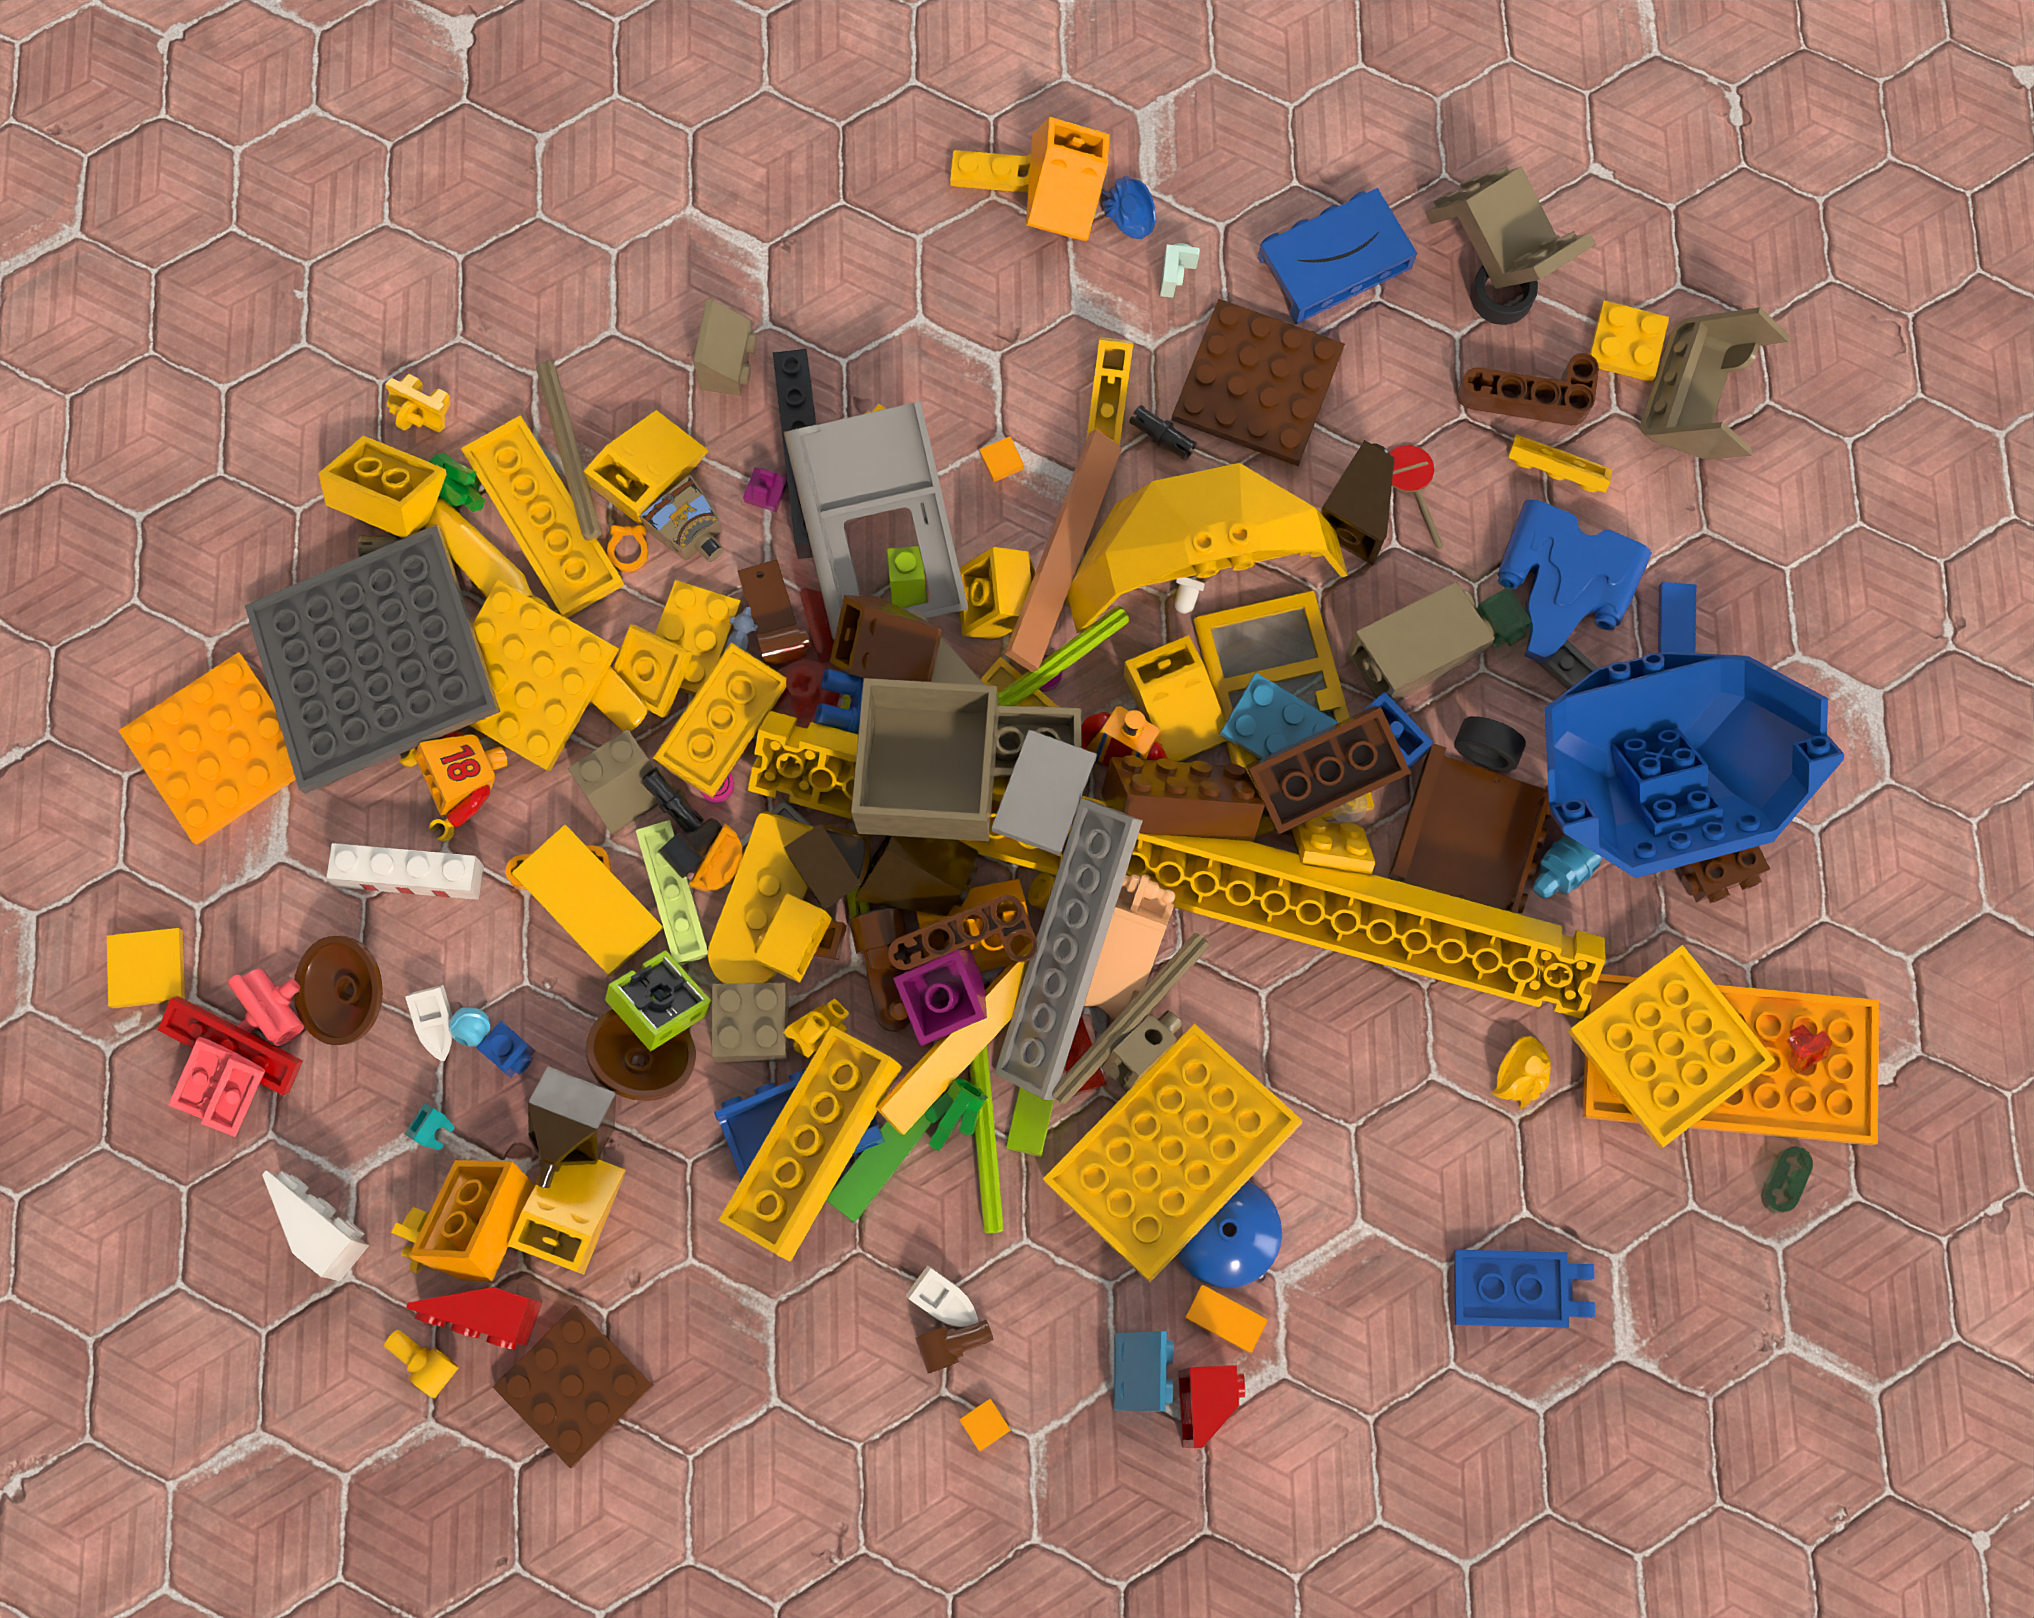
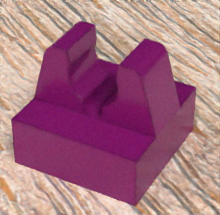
[743,467,788,513]

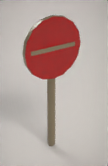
[1389,445,1443,549]

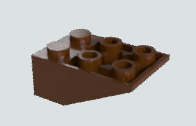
[830,595,943,682]

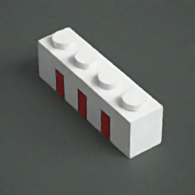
[326,843,484,900]

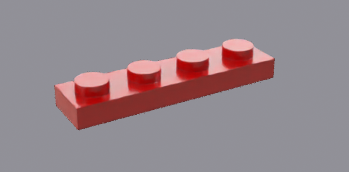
[157,996,303,1095]

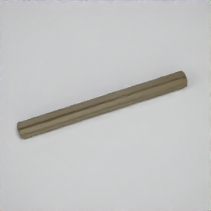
[536,360,602,541]
[1052,933,1209,1105]

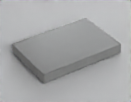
[991,730,1097,856]

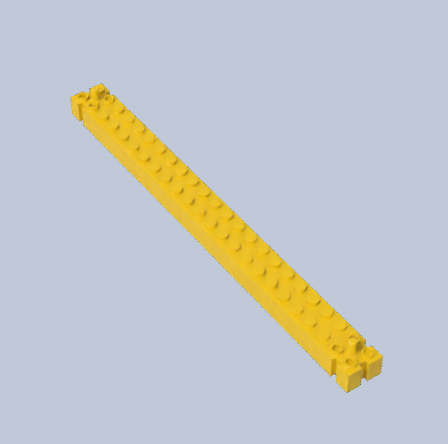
[748,711,1606,1019]

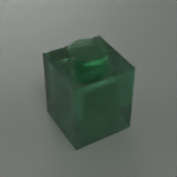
[1476,587,1532,648]

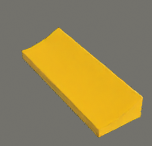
[718,1026,902,1262]

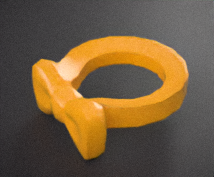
[607,525,649,572]

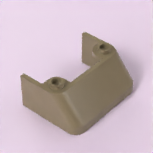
[1640,307,1790,460]

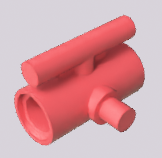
[227,968,304,1046]

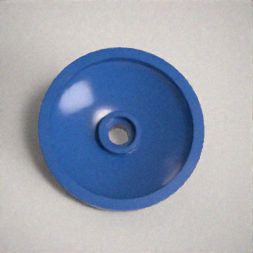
[1177,1181,1282,1288]

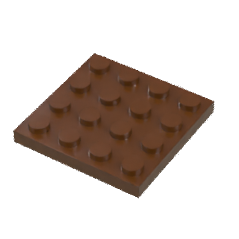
[1171,298,1345,466]

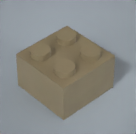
[712,983,789,1063]

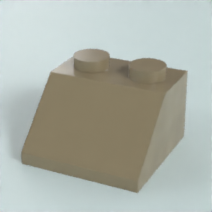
[693,299,757,396]
[568,729,660,835]

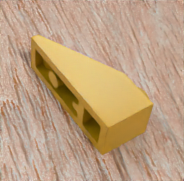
[1086,337,1134,446]

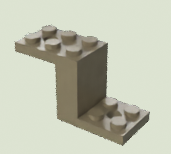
[1425,166,1596,289]

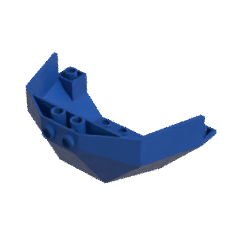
[1544,652,1844,878]

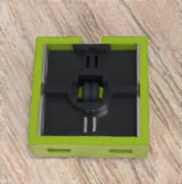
[605,950,712,1051]

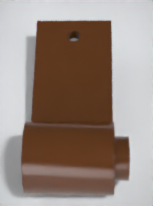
[737,559,811,667]

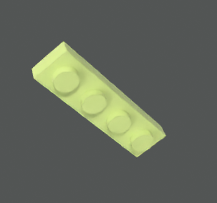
[636,820,708,965]

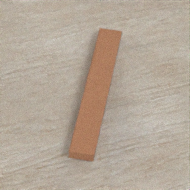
[1004,429,1122,672]

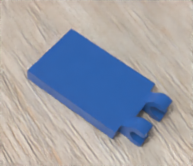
[1454,1249,1596,1328]

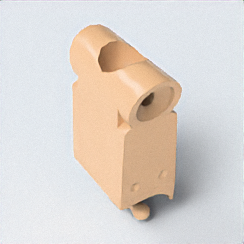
[1084,874,1175,1023]

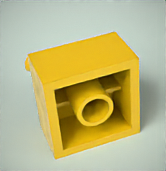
[959,547,1036,640]

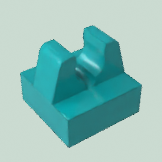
[404,1103,454,1150]

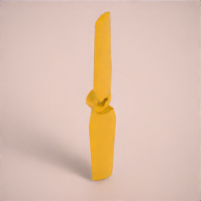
[424,499,647,732]

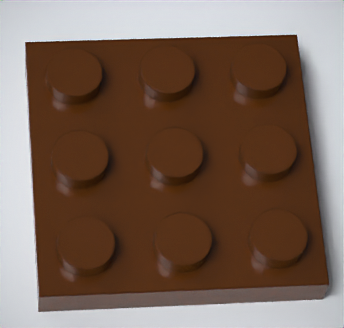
[493,1305,654,1469]

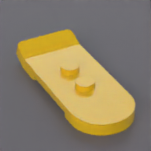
[708,811,814,984]

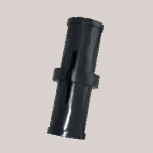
[1129,405,1197,461]
[640,767,704,833]

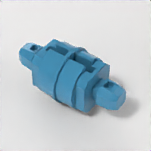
[1533,834,1603,899]

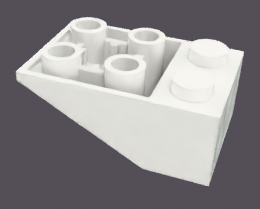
[262,1170,369,1281]

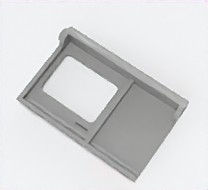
[784,401,968,640]

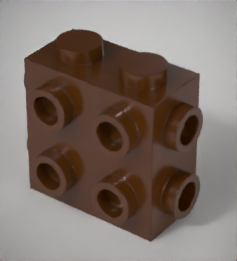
[1679,846,1770,904]

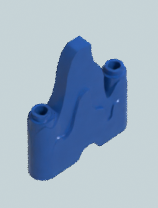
[1497,499,1652,663]

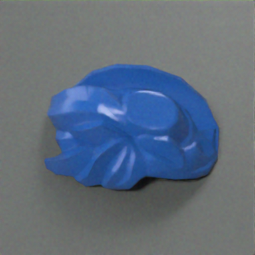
[1101,176,1156,239]

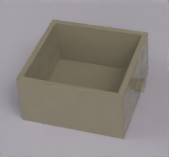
[851,678,999,841]

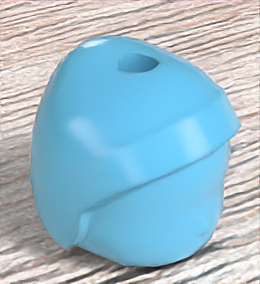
[448,1007,490,1047]

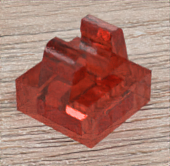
[1787,1024,1832,1074]

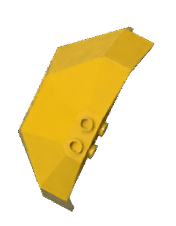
[1065,463,1348,633]

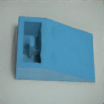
[1113,1331,1174,1412]

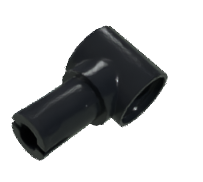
[658,818,722,878]

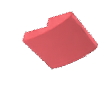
[168,1036,265,1137]

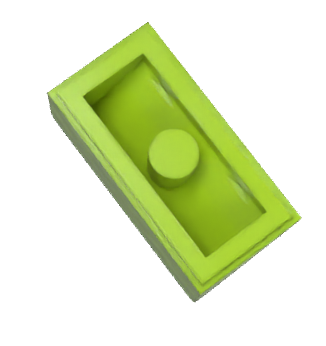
[1006,1087,1055,1157]

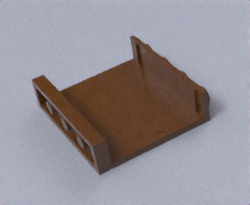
[1388,743,1551,914]

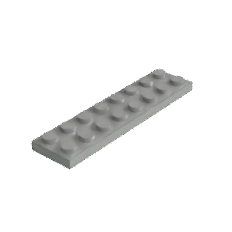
[994,798,1143,1100]

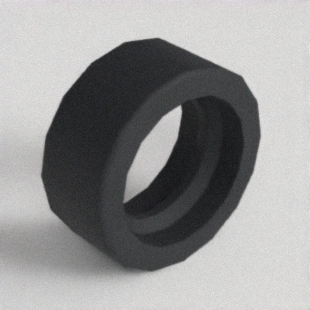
[1470,265,1538,325]
[1454,716,1526,771]

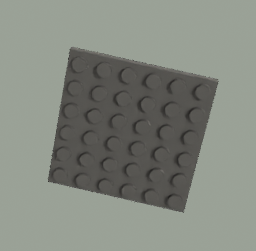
[245,525,501,794]

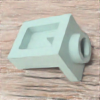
[1160,243,1200,298]

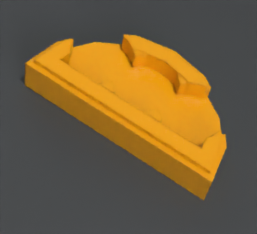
[689,824,743,891]

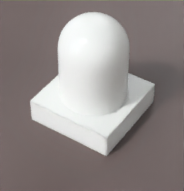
[1174,577,1206,614]

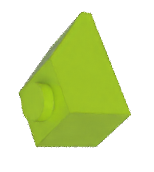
[887,546,928,621]

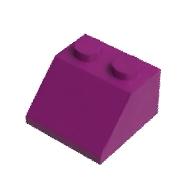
[894,949,987,1046]

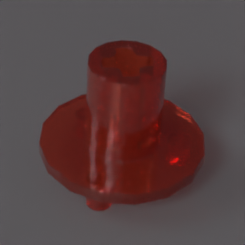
[773,660,840,728]

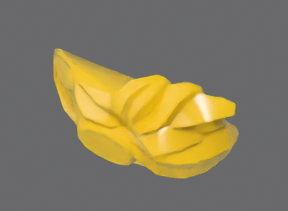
[1492,1036,1551,1109]

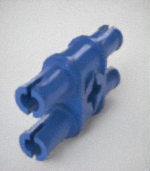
[814,669,864,735]

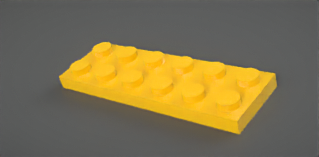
[461,415,624,618]

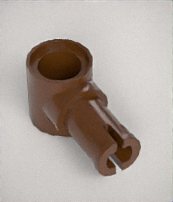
[915,1320,994,1374]

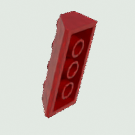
[1178,1365,1245,1448]

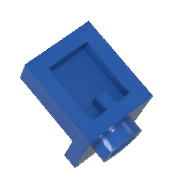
[477,1021,536,1078]

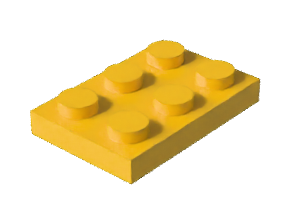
[655,580,742,696]

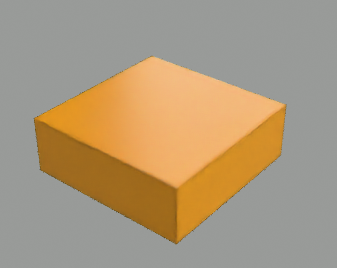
[979,436,1025,483]
[959,1398,1011,1452]

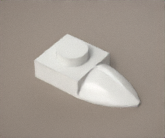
[405,985,453,1061]
[906,1265,978,1327]

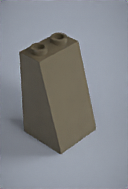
[1346,582,1495,703]

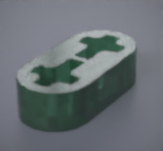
[1761,1146,1813,1214]

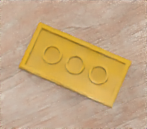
[653,642,790,799]
[512,824,663,977]

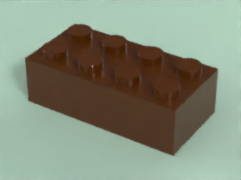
[1246,705,1411,834]
[1101,756,1265,841]

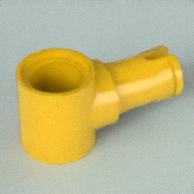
[384,1329,459,1398]

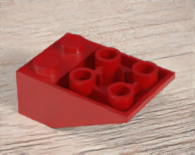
[406,1287,542,1350]

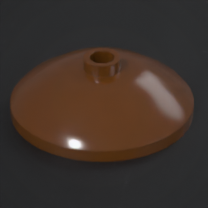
[294,936,383,1045]
[585,1009,696,1101]

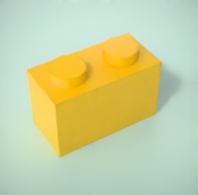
[754,893,832,983]

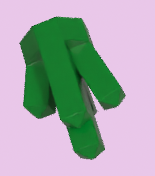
[428,453,486,512]
[924,1077,988,1151]

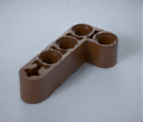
[1457,353,1599,426]
[888,895,1038,970]

